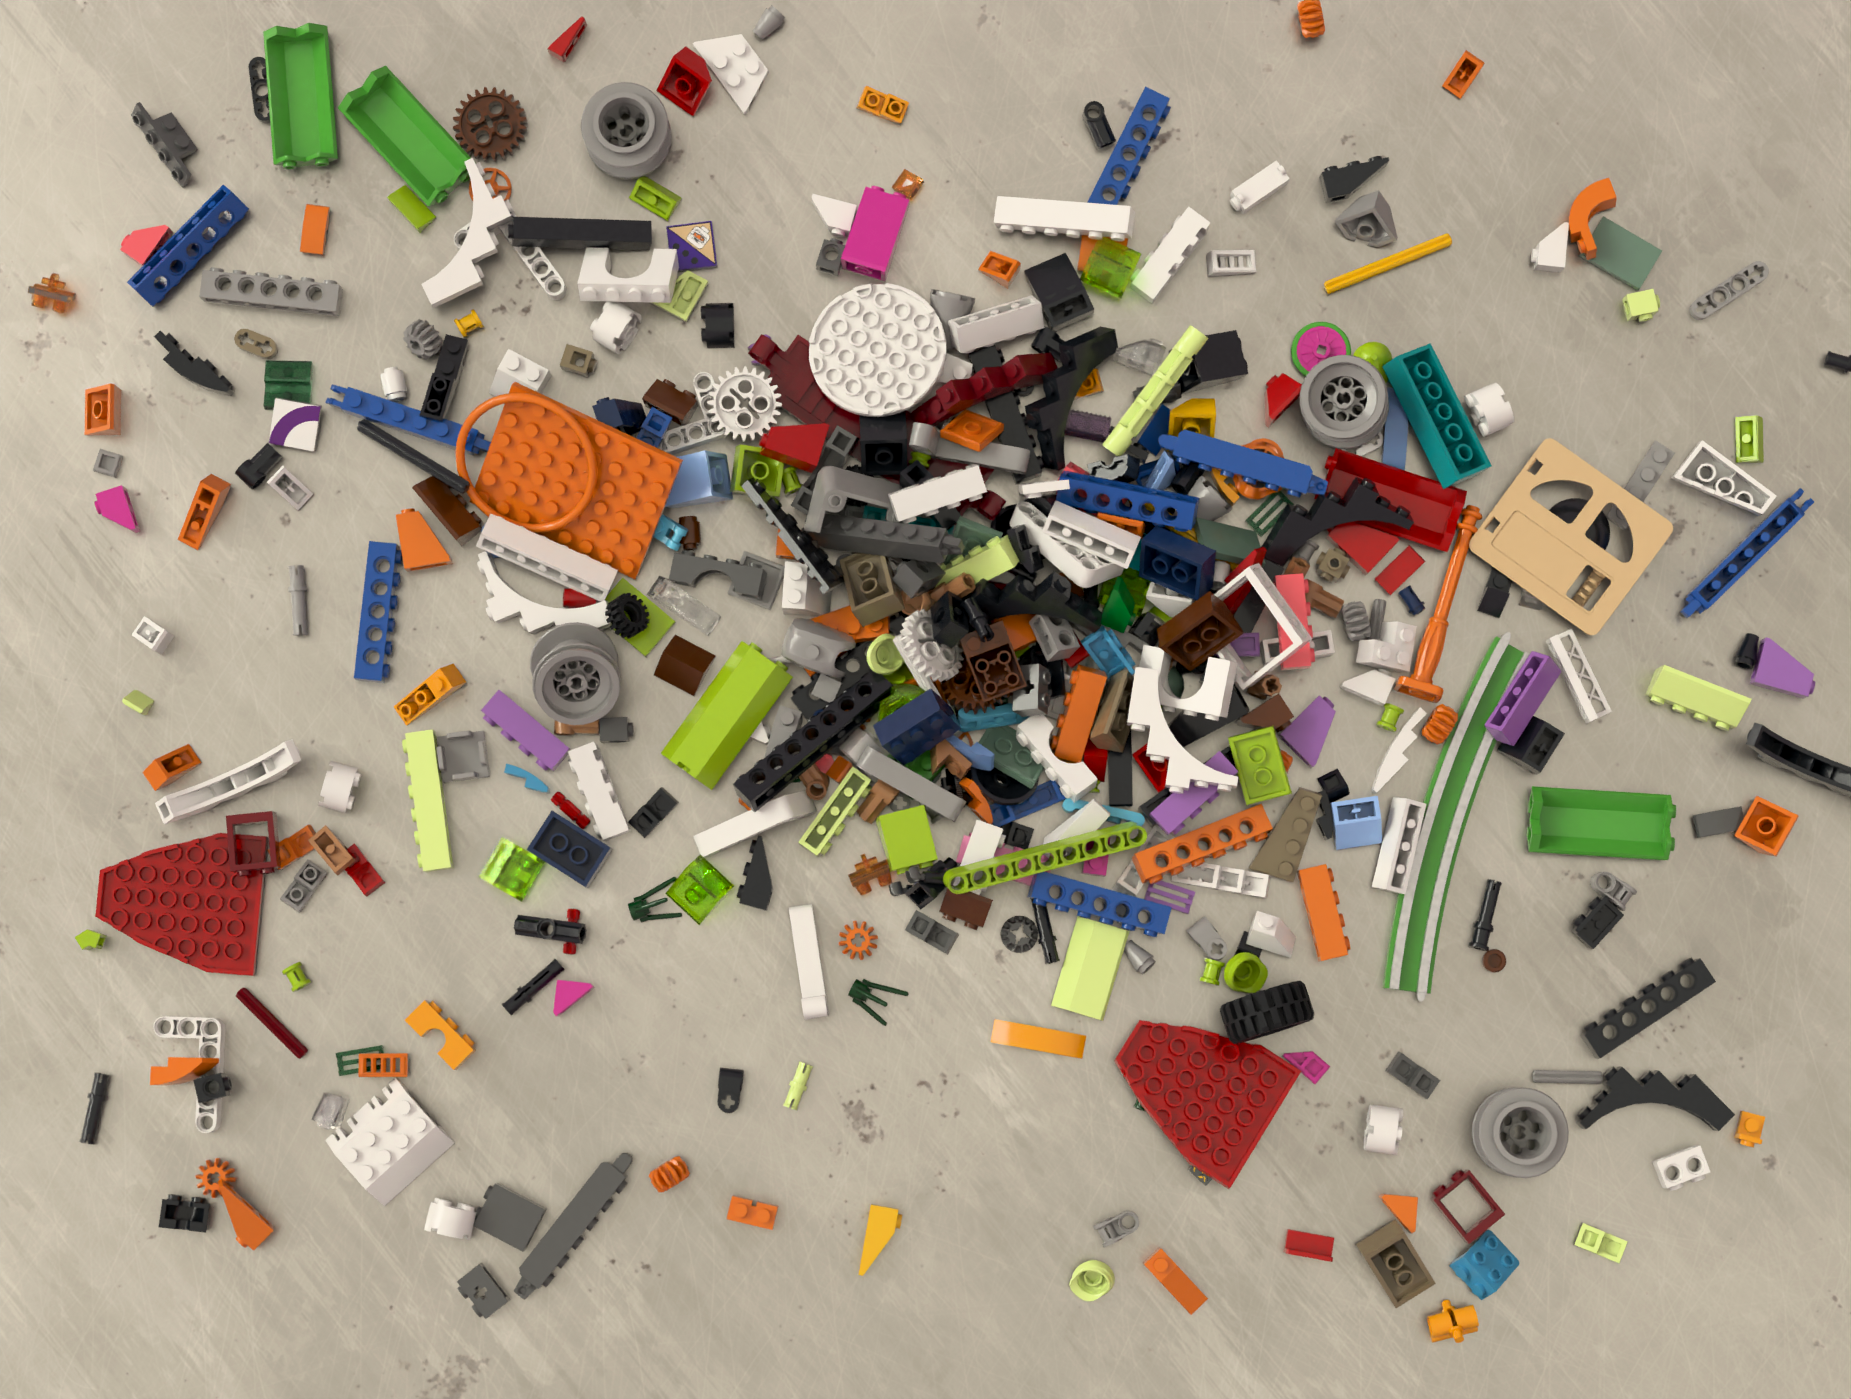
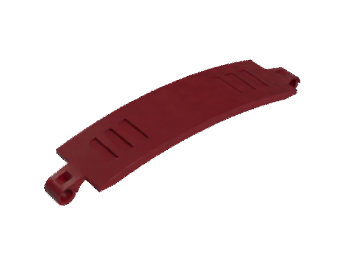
[748,334,1006,525]

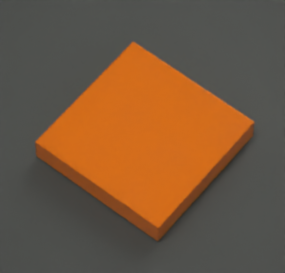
[940,409,1004,452]

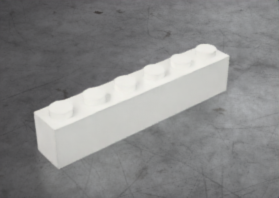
[994,196,1135,241]
[476,513,618,602]

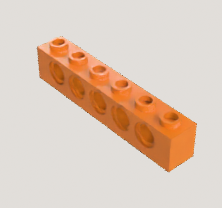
[1132,803,1273,884]

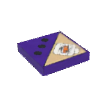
[666,221,717,272]

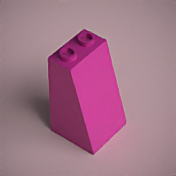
[841,186,909,282]

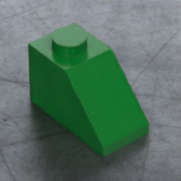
[1101,576,1136,633]

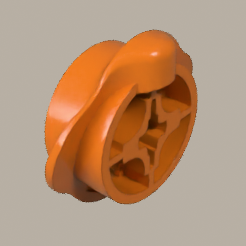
[1233,438,1284,500]

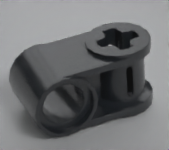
[717,1067,744,1113]

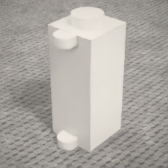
[1230,160,1290,214]

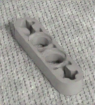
[1689,261,1769,320]

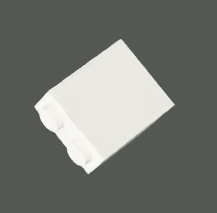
[782,561,832,617]

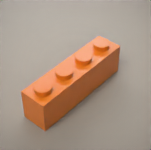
[1050,664,1107,763]
[1297,864,1351,962]

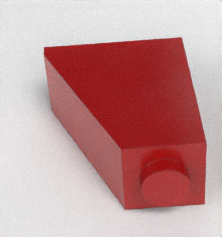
[759,423,829,473]
[1326,522,1400,576]

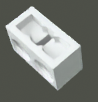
[1652,1145,1710,1191]

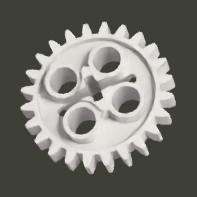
[707,366,782,442]
[900,609,964,682]

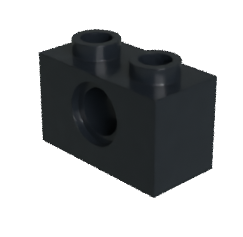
[930,591,969,648]

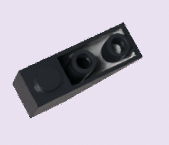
[1319,156,1389,203]
[899,460,961,531]
[737,836,773,911]

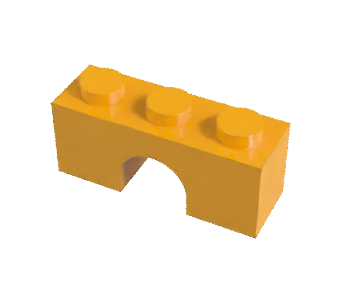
[405,1000,476,1070]

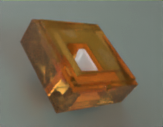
[892,169,924,200]

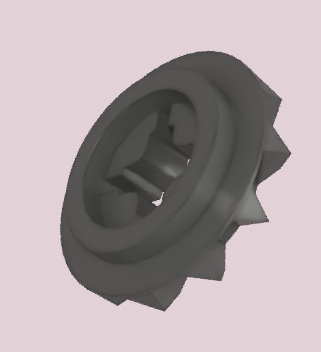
[1001,916,1038,953]

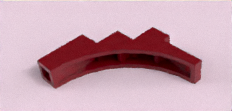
[911,353,1058,427]

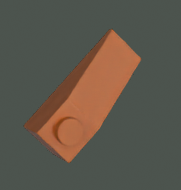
[178,474,231,550]
[218,1179,274,1251]
[1143,1247,1208,1315]

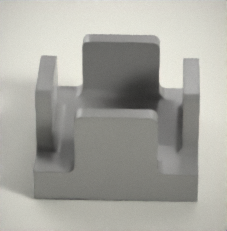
[436,731,490,783]

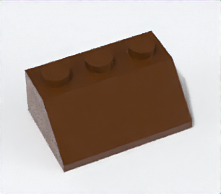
[412,476,482,546]
[1157,591,1243,671]

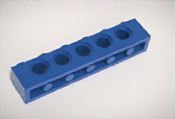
[1087,86,1171,205]
[127,185,249,307]
[1056,470,1200,532]
[354,541,403,683]
[1027,872,1172,938]

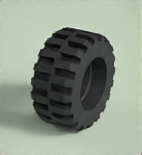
[1220,981,1314,1044]

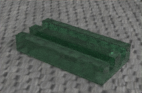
[1245,491,1294,537]
[336,1045,384,1076]

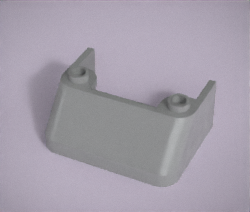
[804,466,908,533]

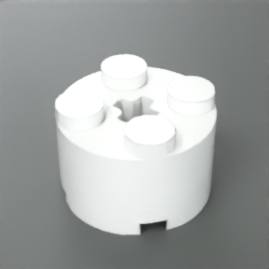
[590,301,642,354]
[1464,382,1514,437]
[318,761,362,813]
[1364,1105,1403,1155]
[424,1197,477,1240]

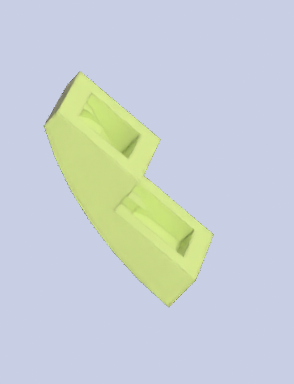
[1574,1223,1628,1264]

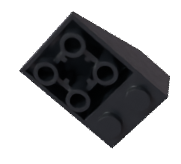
[1024,253,1094,332]

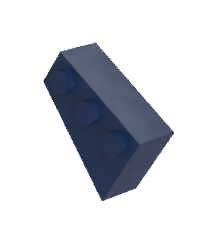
[592,397,646,436]

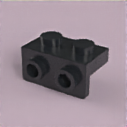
[1571,896,1624,949]

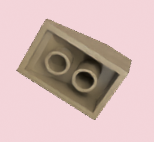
[840,553,905,627]
[1356,1220,1436,1308]

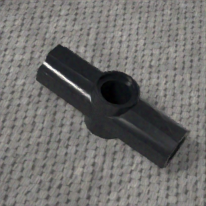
[514,915,587,944]

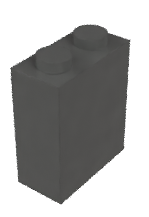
[473,1183,547,1252]

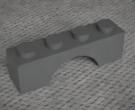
[791,425,860,515]
[669,551,767,600]

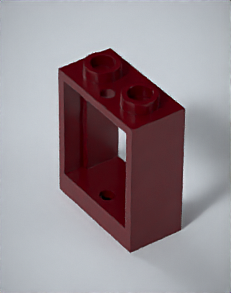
[226,811,281,876]
[1430,1169,1505,1244]

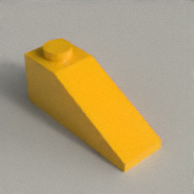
[858,1204,902,1276]

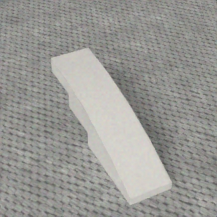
[1371,707,1427,794]
[1102,824,1174,917]
[1171,863,1271,898]

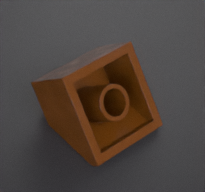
[642,379,699,426]
[1235,694,1294,733]
[939,885,993,930]

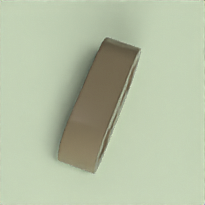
[234,329,278,360]

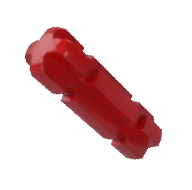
[551,792,590,829]
[563,909,580,955]

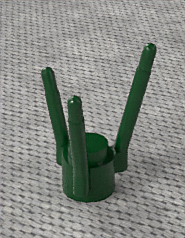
[628,877,682,923]
[848,979,909,1026]

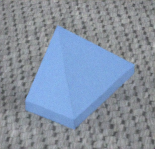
[1144,450,1176,490]

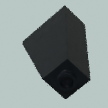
[1168,682,1249,747]

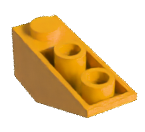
[394,664,466,725]

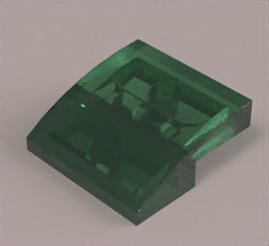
[263,360,312,410]

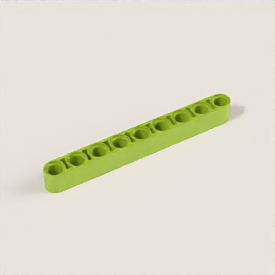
[943,821,1147,894]

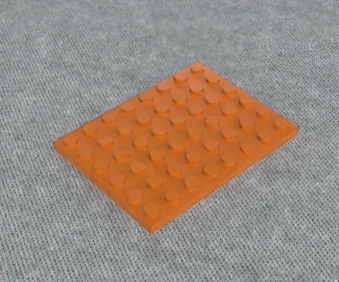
[470,382,683,579]

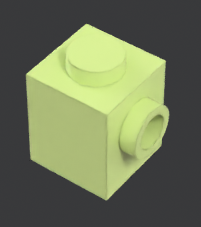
[1622,289,1660,322]

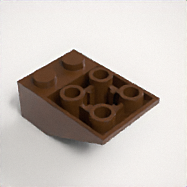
[959,620,1027,703]

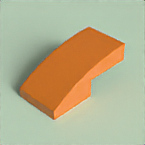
[300,204,330,255]
[959,777,993,824]
[267,825,316,870]

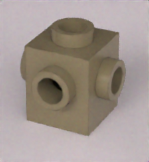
[1316,548,1350,583]

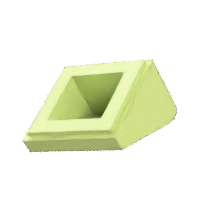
[122,690,154,715]

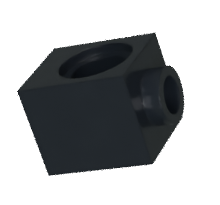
[193,1073,232,1103]

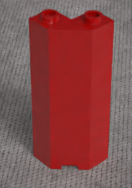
[1314,448,1467,552]

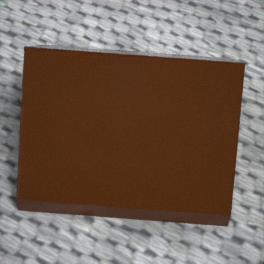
[654,635,716,697]

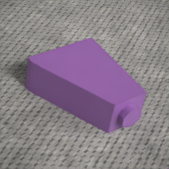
[1750,637,1815,699]
[1278,695,1336,769]

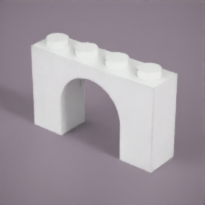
[577,247,679,303]
[1139,645,1238,721]

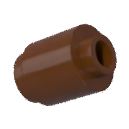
[679,516,701,550]

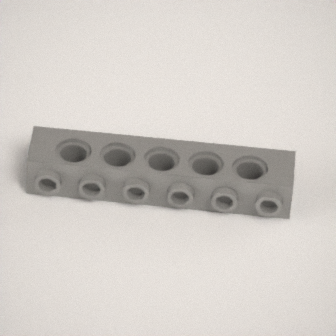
[199,267,343,316]

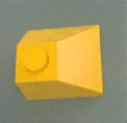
[1167,398,1216,451]

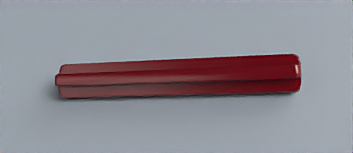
[236,987,308,1059]

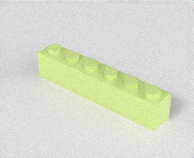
[402,729,454,872]

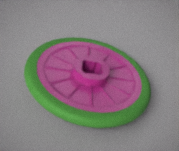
[1291,322,1351,376]

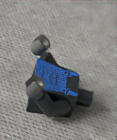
[889,857,958,909]

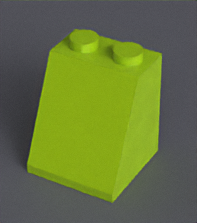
[875,805,938,875]

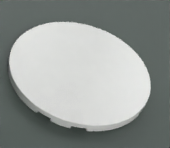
[809,283,947,417]

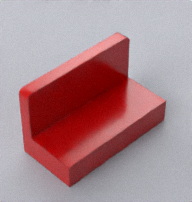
[1284,1229,1334,1262]

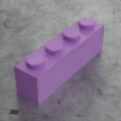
[1484,651,1562,746]
[481,690,571,771]
[1149,751,1238,835]

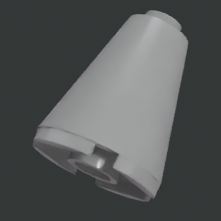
[930,289,976,354]
[1172,475,1233,534]

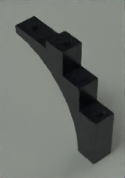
[1025,326,1119,471]
[1262,477,1414,567]
[962,571,1102,633]
[1746,723,1851,797]
[1576,1066,1735,1131]

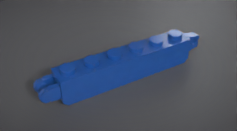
[325,384,491,455]
[1158,430,1328,498]
[1680,488,1814,618]

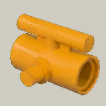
[1427,1300,1479,1343]

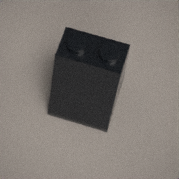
[1169,330,1248,395]
[859,411,907,476]

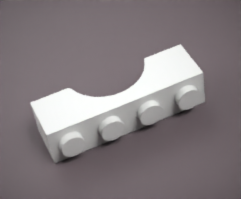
[1016,715,1098,803]

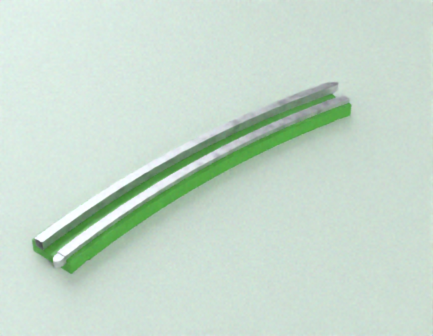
[1383,632,1530,1002]

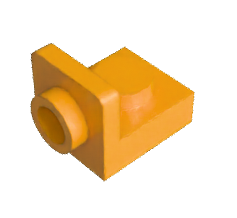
[1734,1111,1765,1148]

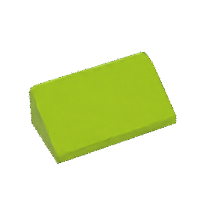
[629,176,682,221]
[387,185,437,233]
[1735,415,1764,463]

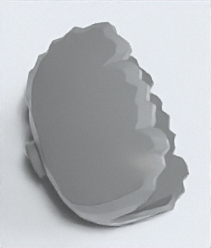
[781,618,856,678]

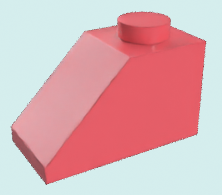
[120,225,173,266]

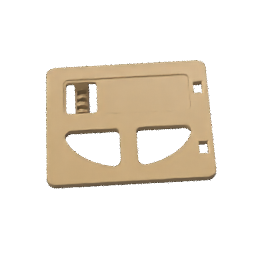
[1469,438,1673,635]

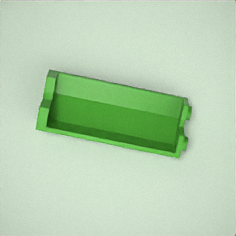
[263,23,338,169]
[338,65,476,207]
[1527,786,1676,860]

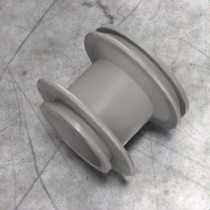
[581,82,671,179]
[1299,355,1389,449]
[530,622,621,725]
[1472,1087,1569,1178]

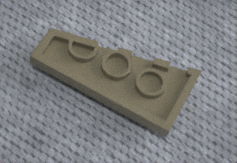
[1249,787,1322,882]

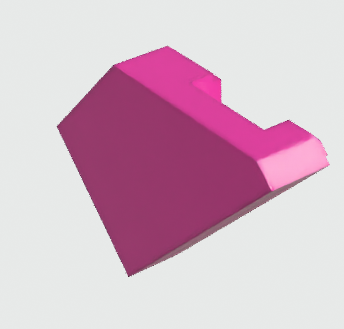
[1282,1051,1330,1084]

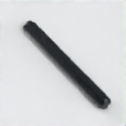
[357,419,470,494]

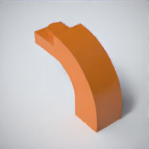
[1568,178,1617,260]

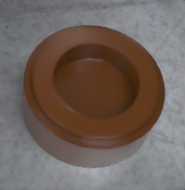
[1482,949,1506,973]

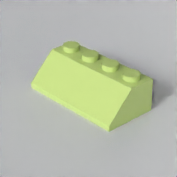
[1646,665,1752,731]

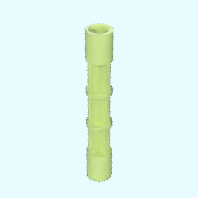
[1102,325,1209,456]

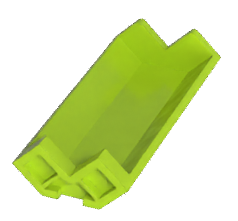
[661,641,793,790]

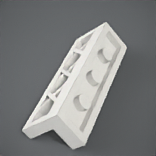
[1546,629,1612,724]

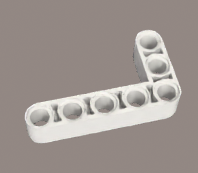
[454,212,567,300]
[659,372,726,455]
[1010,501,1124,588]
[693,790,817,858]
[789,904,829,1020]
[153,1016,225,1133]

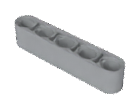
[856,745,966,822]

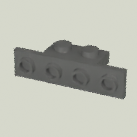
[131,102,197,188]

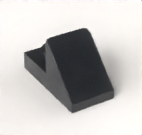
[1477,567,1512,619]
[1128,612,1161,647]

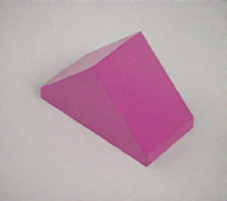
[553,980,595,1017]

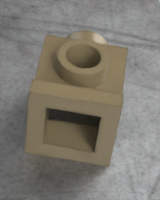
[560,344,597,377]

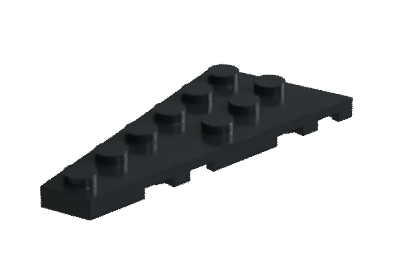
[742,478,845,595]

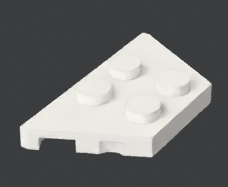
[693,34,769,115]

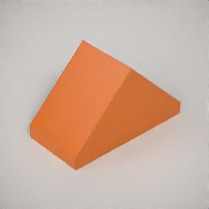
[1442,50,1485,99]
[978,251,1021,289]
[1379,1194,1418,1234]

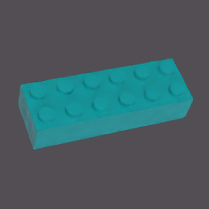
[1382,343,1492,489]

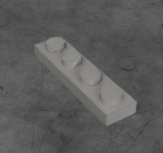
[1606,441,1675,530]

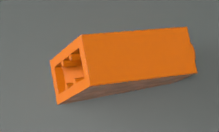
[396,508,453,572]

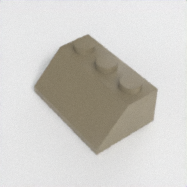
[1090,670,1134,753]

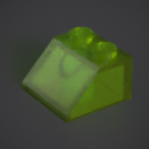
[665,854,734,925]

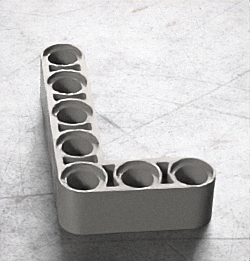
[909,422,1031,474]

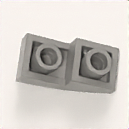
[280,859,327,913]

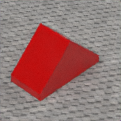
[1083,735,1107,782]

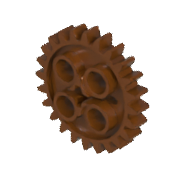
[453,87,527,161]
[941,652,1010,714]

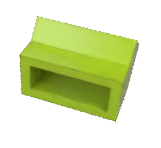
[75,929,107,951]

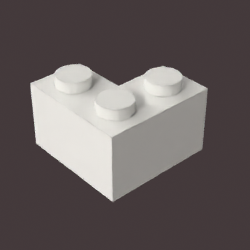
[1356,621,1417,672]

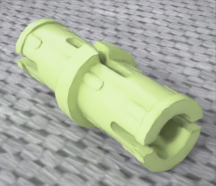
[783,1061,813,1110]

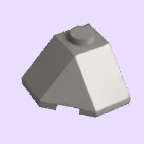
[1335,190,1398,247]

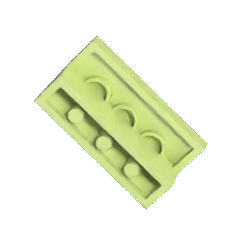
[1051,916,1129,1021]

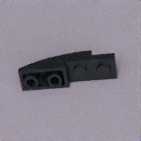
[154,330,234,396]
[420,334,469,422]

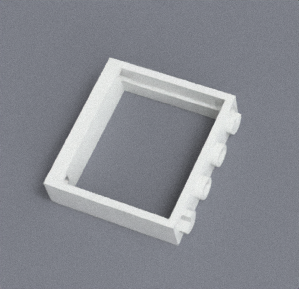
[1214,563,1312,690]

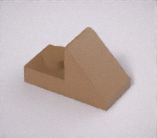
[930,739,972,779]
[308,825,355,875]

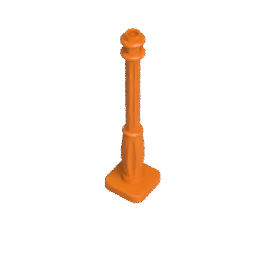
[1394,505,1482,703]

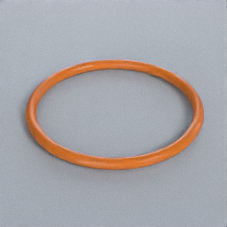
[455,393,597,533]

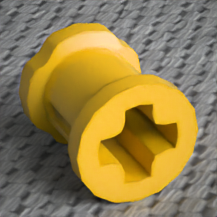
[454,309,484,338]

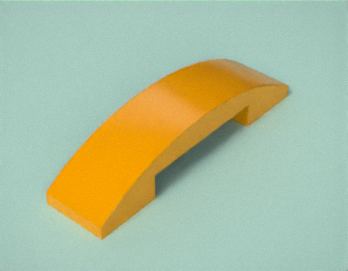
[991,1019,1086,1059]

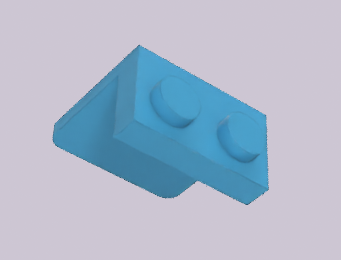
[1080,626,1136,679]
[1449,1230,1519,1300]

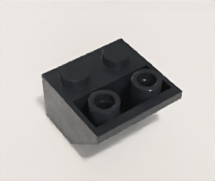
[1497,716,1565,775]

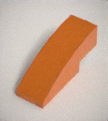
[150,1057,219,1085]

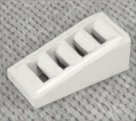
[1206,250,1257,276]

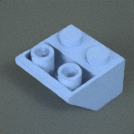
[1330,796,1382,850]

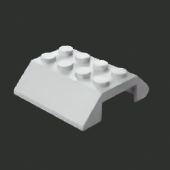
[325,1077,455,1206]

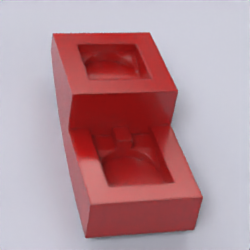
[1375,545,1425,595]
[345,843,385,897]

